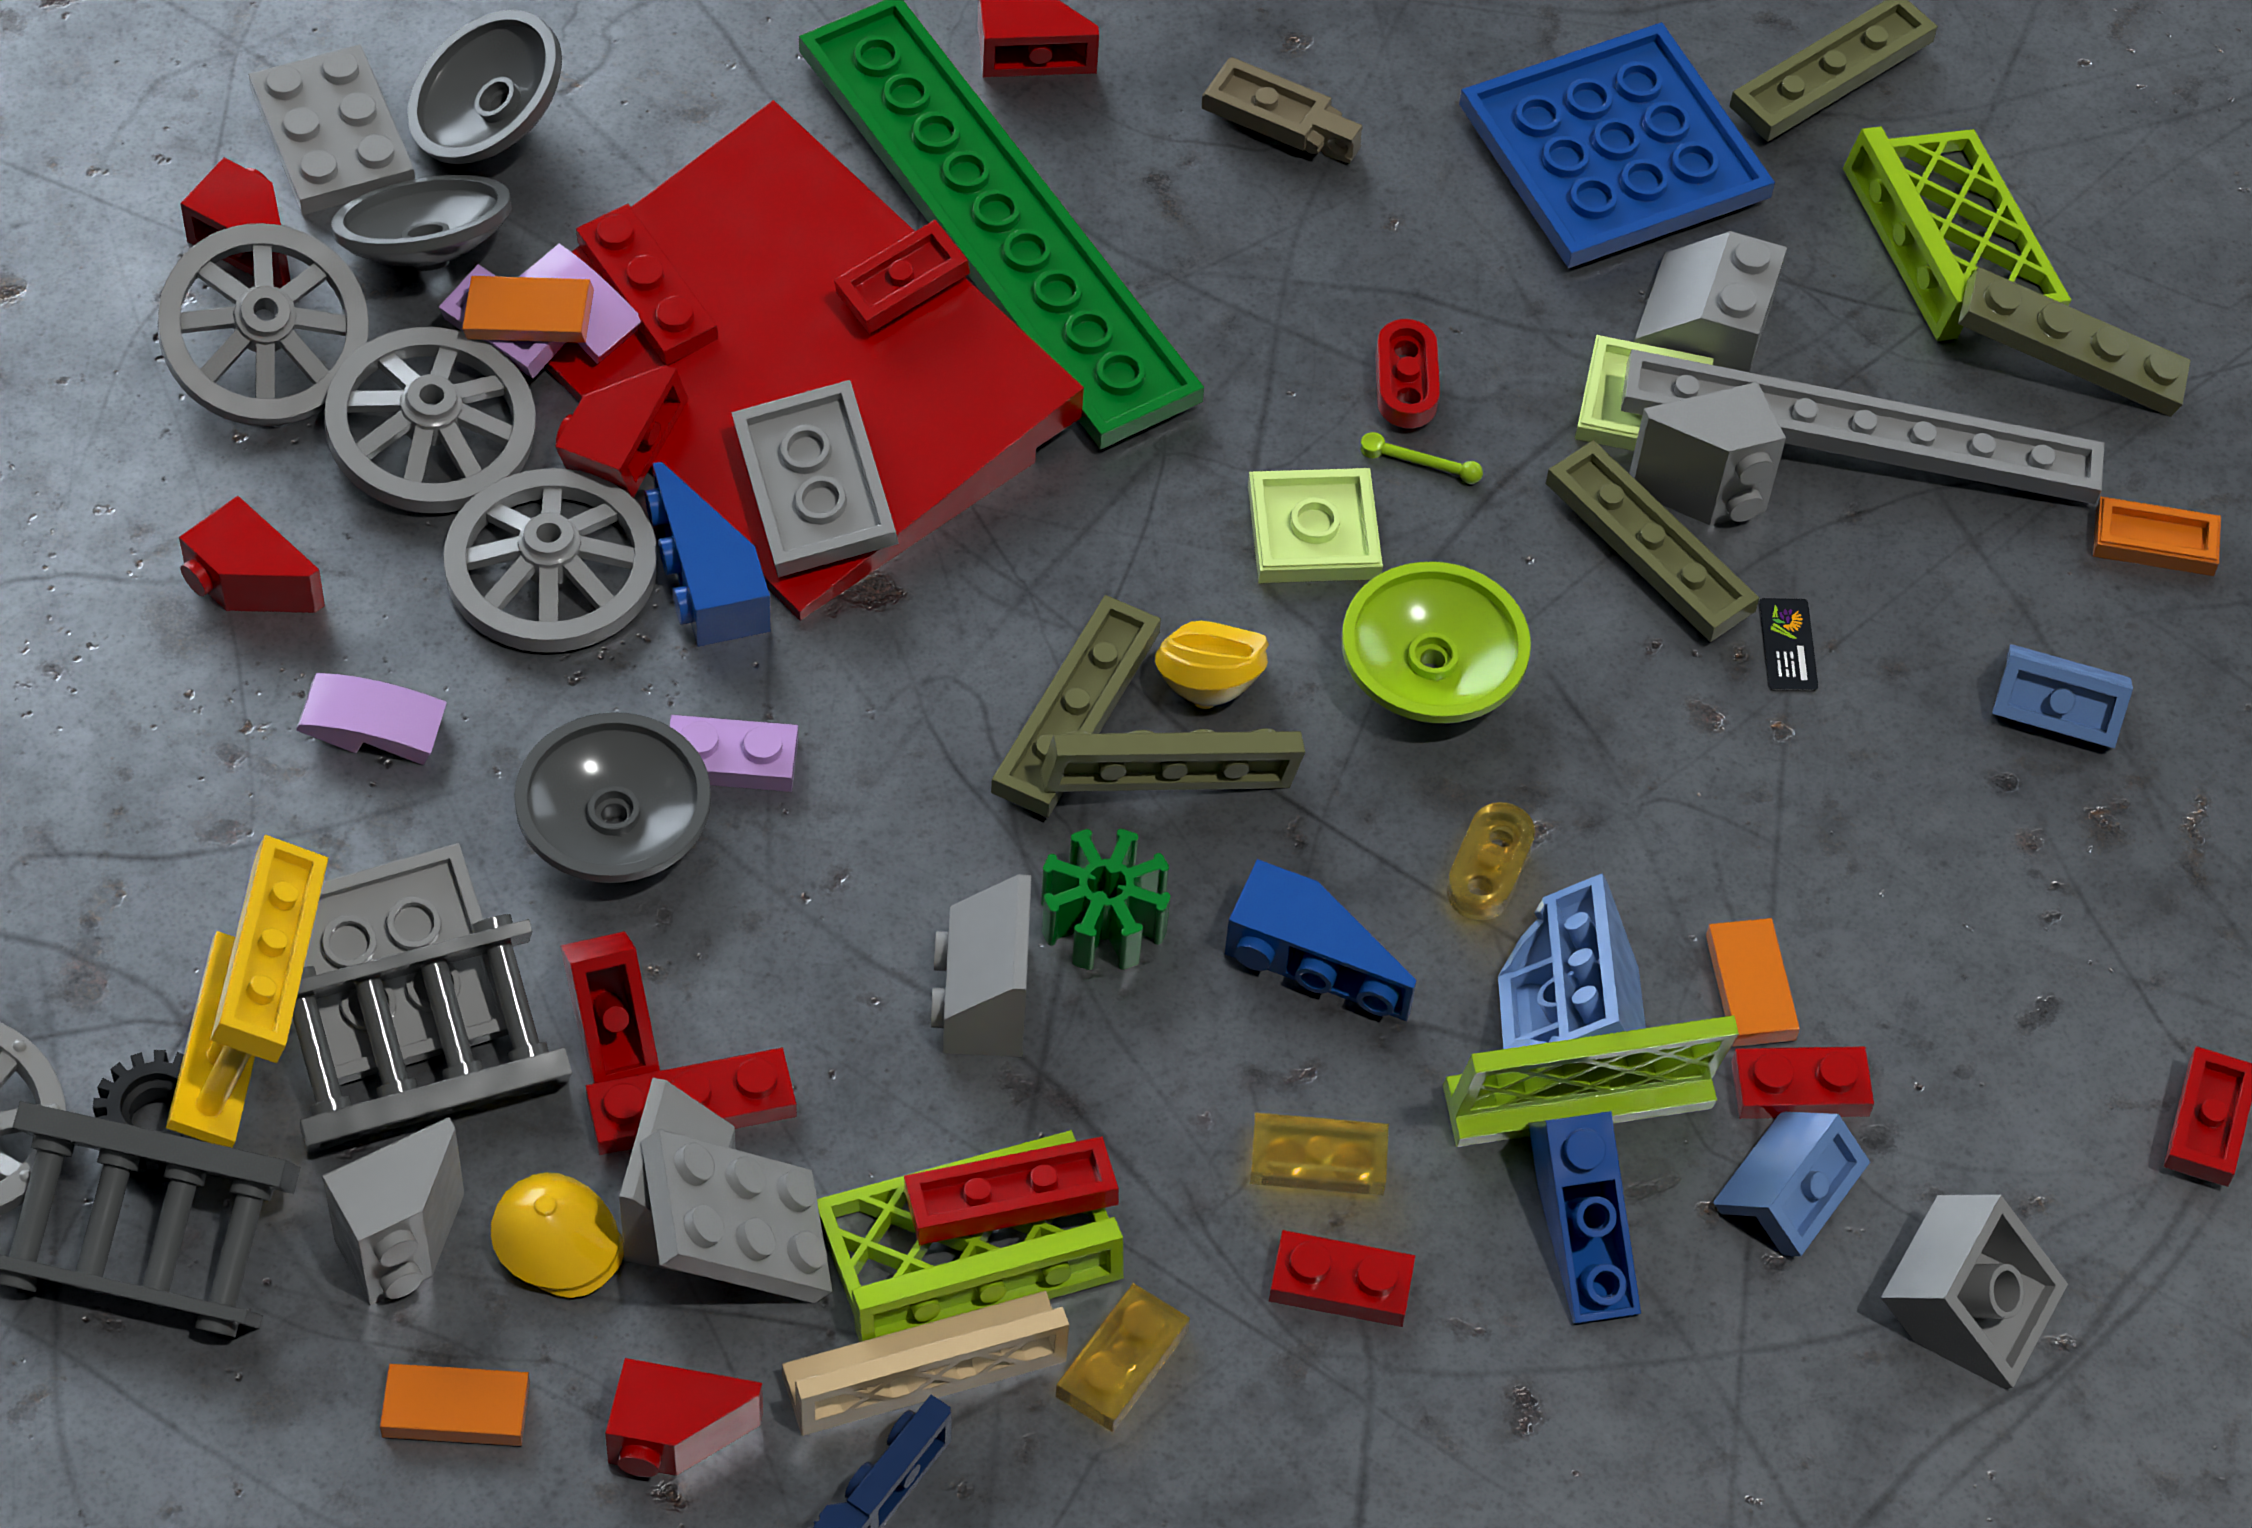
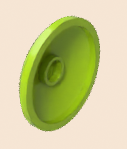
[1341,562,1531,723]

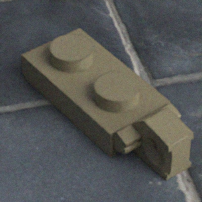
[1202,57,1363,164]

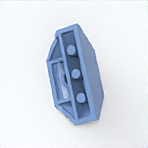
[1498,873,1646,1049]

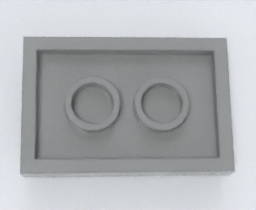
[248,44,415,215]
[731,380,899,577]
[641,1129,833,1303]

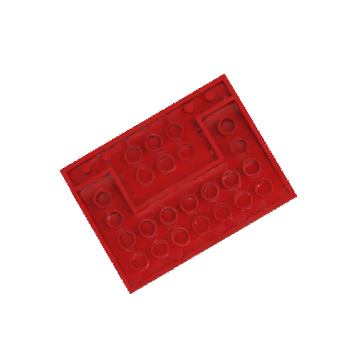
[544,100,1084,621]

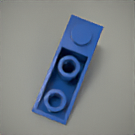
[644,462,771,647]
[1224,859,1417,1021]
[1528,1111,1641,1323]

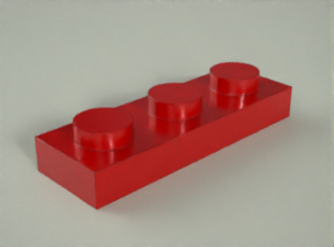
[576,203,718,365]
[585,1047,797,1155]
[904,1136,1119,1245]

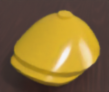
[1155,620,1269,709]
[491,1172,624,1298]

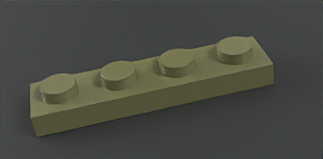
[1729,0,1938,142]
[1958,267,2191,417]
[1546,440,1759,642]
[991,595,1161,818]
[1041,728,1305,792]

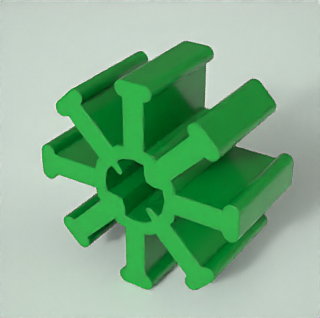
[1041,829,1171,970]

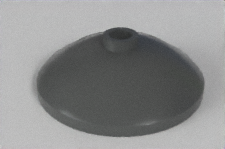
[407,10,562,164]
[331,175,512,271]
[514,712,711,883]

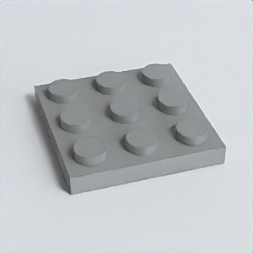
[304,843,509,1085]

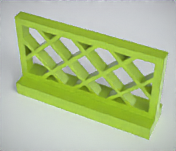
[1842,126,2072,341]
[1443,1015,1739,1147]
[817,1130,1124,1342]

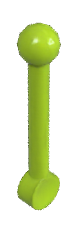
[1360,432,1483,484]

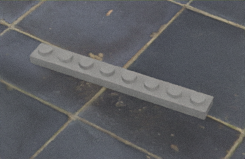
[1621,349,2105,504]

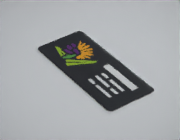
[1759,598,1818,690]

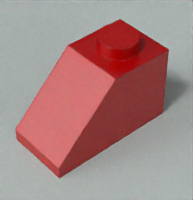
[978,0,1099,78]
[180,157,291,289]
[555,365,688,498]
[179,496,325,613]
[560,931,660,1083]
[605,1358,763,1477]

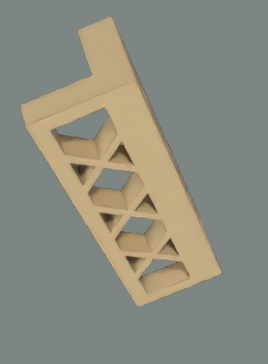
[782,1291,1069,1436]

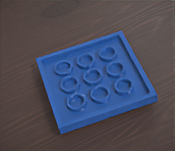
[1459,22,1775,268]

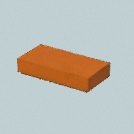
[462,276,594,343]
[2093,496,2221,576]
[1706,918,1800,1047]
[380,1363,530,1446]

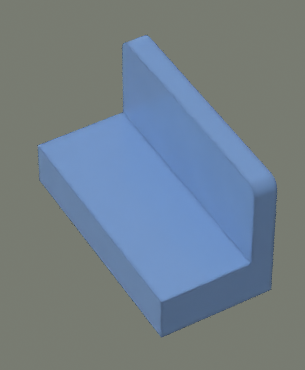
[1992,644,2133,748]
[1714,1112,1870,1256]

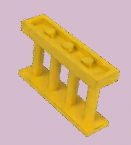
[166,835,329,1148]

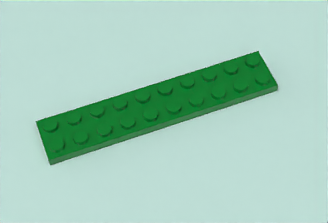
[799,0,1204,450]

